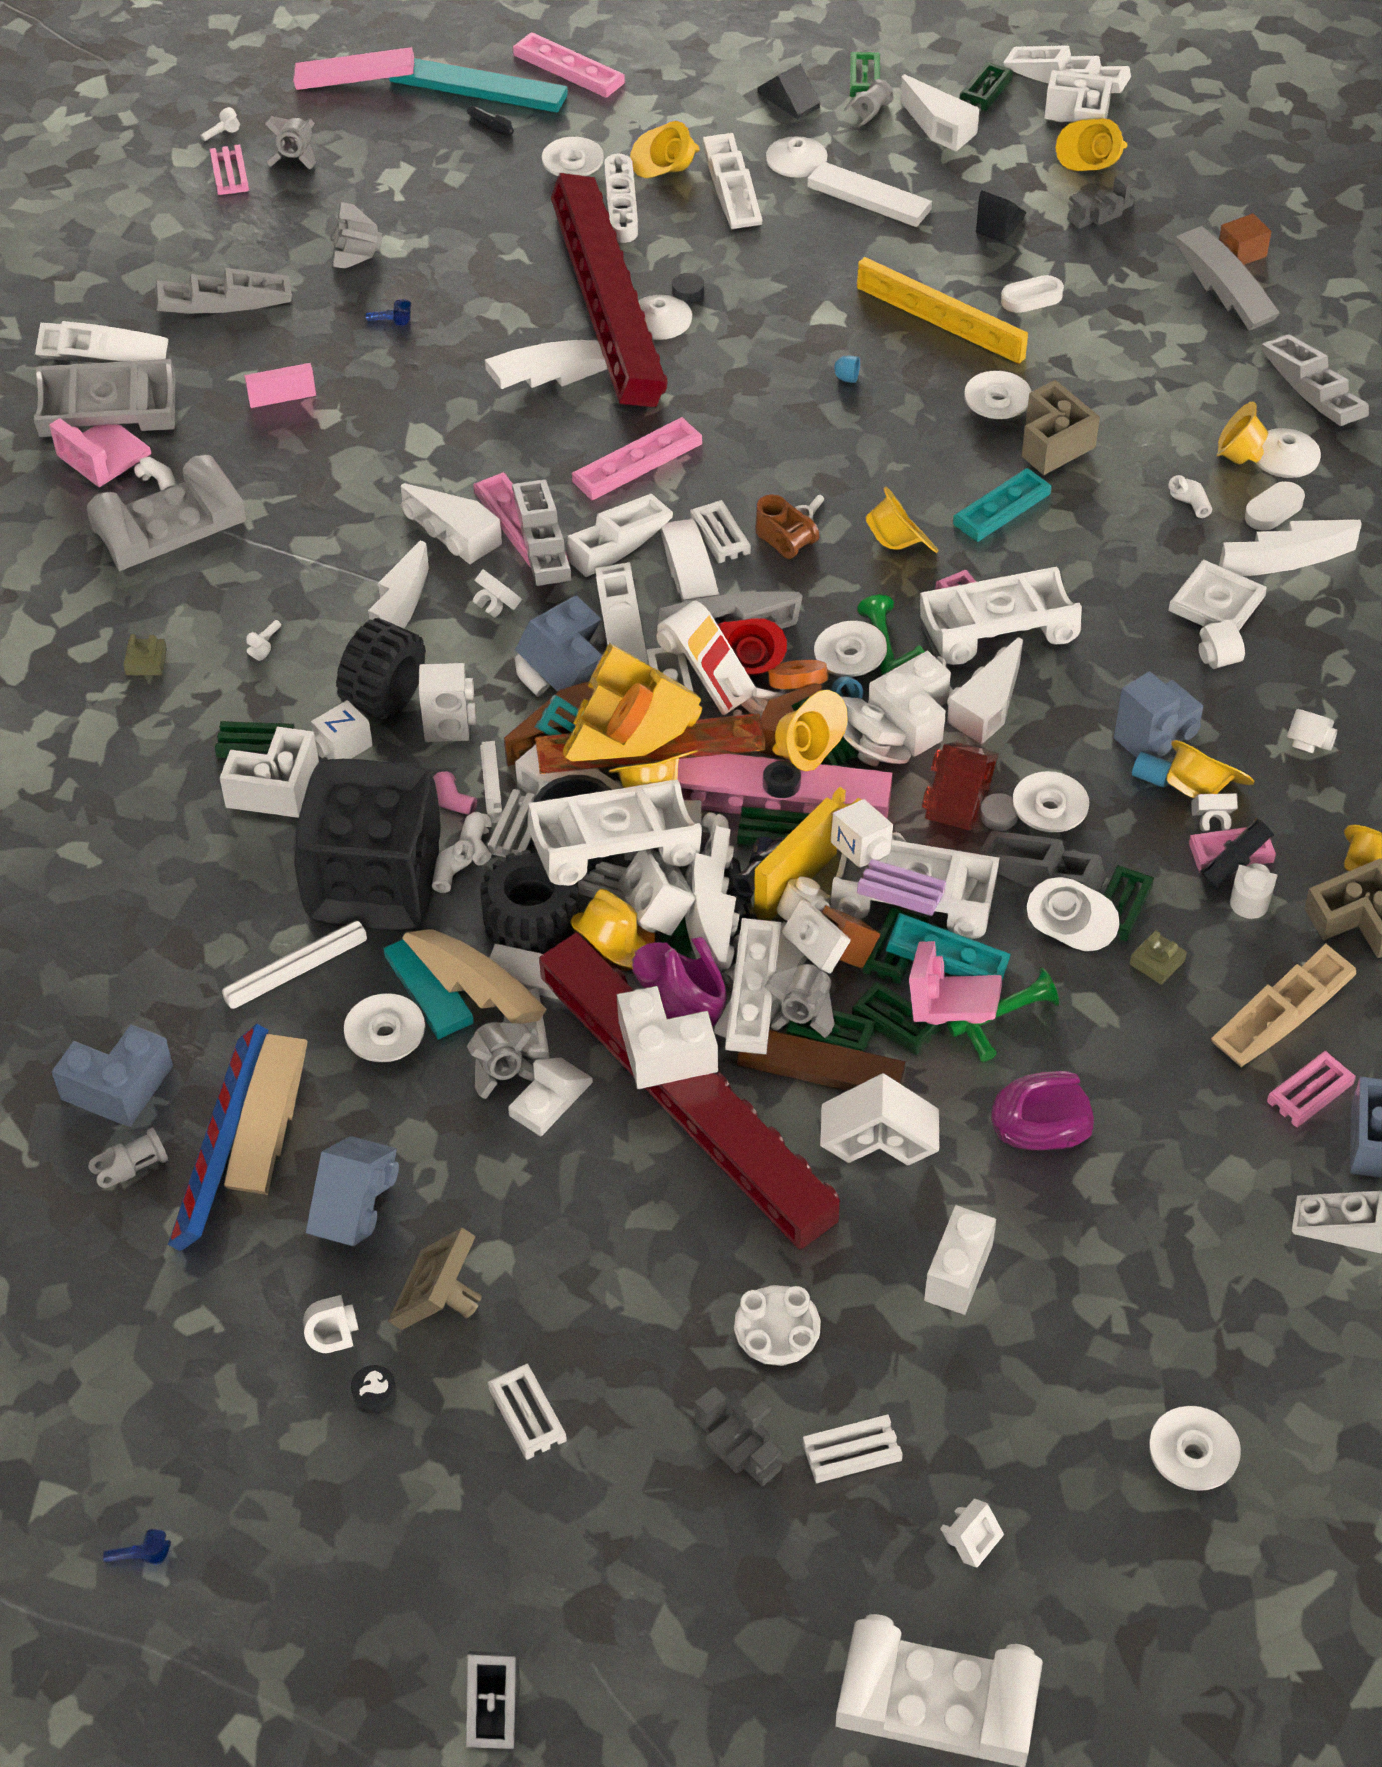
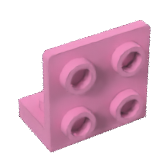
[49,418,151,487]
[909,941,1002,1025]

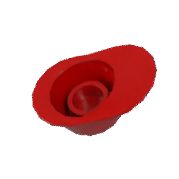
[717,618,787,676]

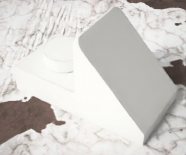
[508,1057,593,1136]

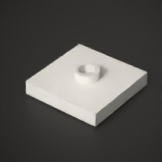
[1168,559,1267,631]

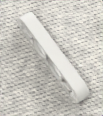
[604,154,638,243]

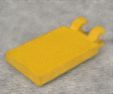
[754,787,862,921]

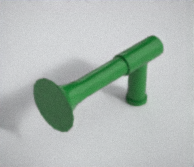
[857,594,925,676]
[946,968,1059,1062]

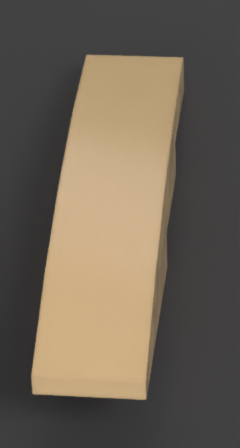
[403,929,547,1024]
[1211,944,1356,1067]
[224,1034,308,1195]

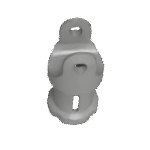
[844,79,894,127]
[88,1127,168,1188]

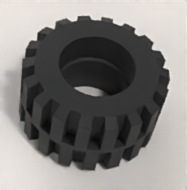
[336,618,426,720]
[480,850,580,954]

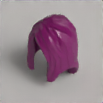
[632,937,727,1027]
[991,1071,1094,1151]

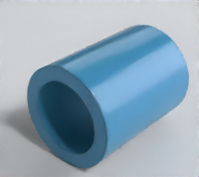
[1132,751,1172,788]

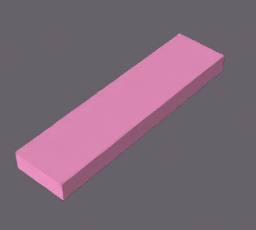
[513,32,625,98]
[294,47,414,90]
[572,417,702,501]
[473,472,569,568]

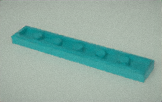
[389,58,568,113]

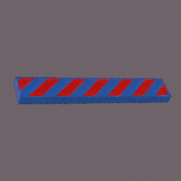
[168,1024,269,1251]

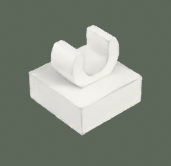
[473,569,522,618]
[1191,793,1237,832]
[940,1498,1004,1568]

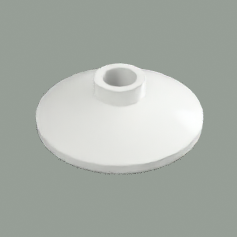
[766,136,827,178]
[542,137,604,176]
[638,295,692,340]
[964,371,1032,419]
[1255,428,1321,478]
[814,621,887,677]
[843,722,911,766]
[1013,771,1089,832]
[344,994,425,1062]
[1149,1406,1241,1490]

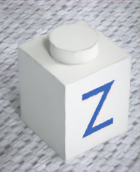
[311,700,373,760]
[831,799,893,868]

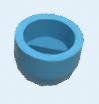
[834,355,860,383]
[831,676,863,698]

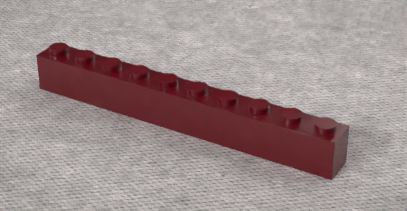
[551,172,668,407]
[539,932,840,1251]

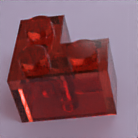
[922,742,999,830]

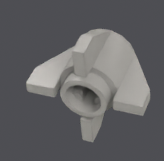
[265,116,316,170]
[330,202,382,269]
[764,964,834,1038]
[466,1022,535,1099]

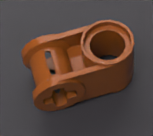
[755,494,820,559]

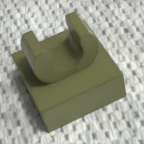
[124,634,167,675]
[1130,930,1187,985]

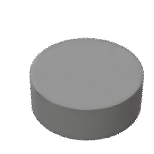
[980,793,1018,831]

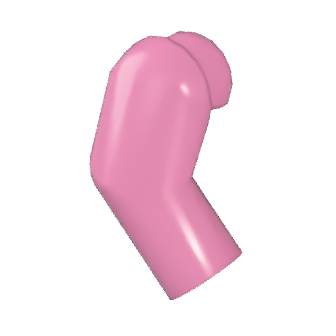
[433,771,477,815]

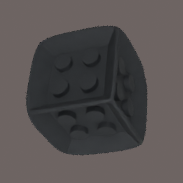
[294,758,441,930]

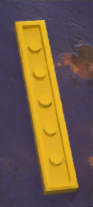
[857,257,1028,364]

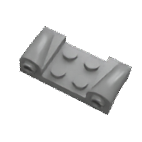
[34,359,175,437]
[87,455,247,571]

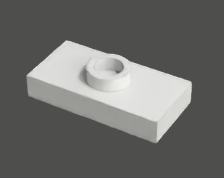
[840,696,907,746]
[781,899,851,974]

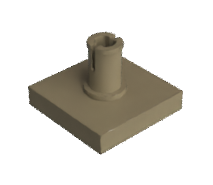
[388,1227,482,1330]

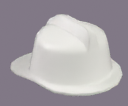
[1027,877,1120,951]

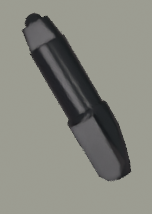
[467,106,514,135]

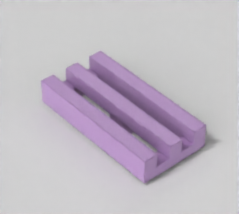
[857,859,946,916]

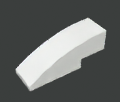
[566,494,673,577]

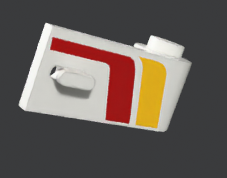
[656,601,755,715]

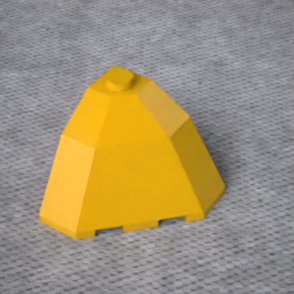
[563,642,702,761]

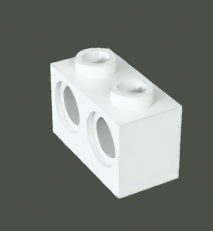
[419,663,476,742]
[618,849,696,936]

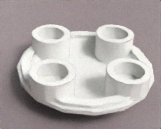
[734,1285,821,1366]

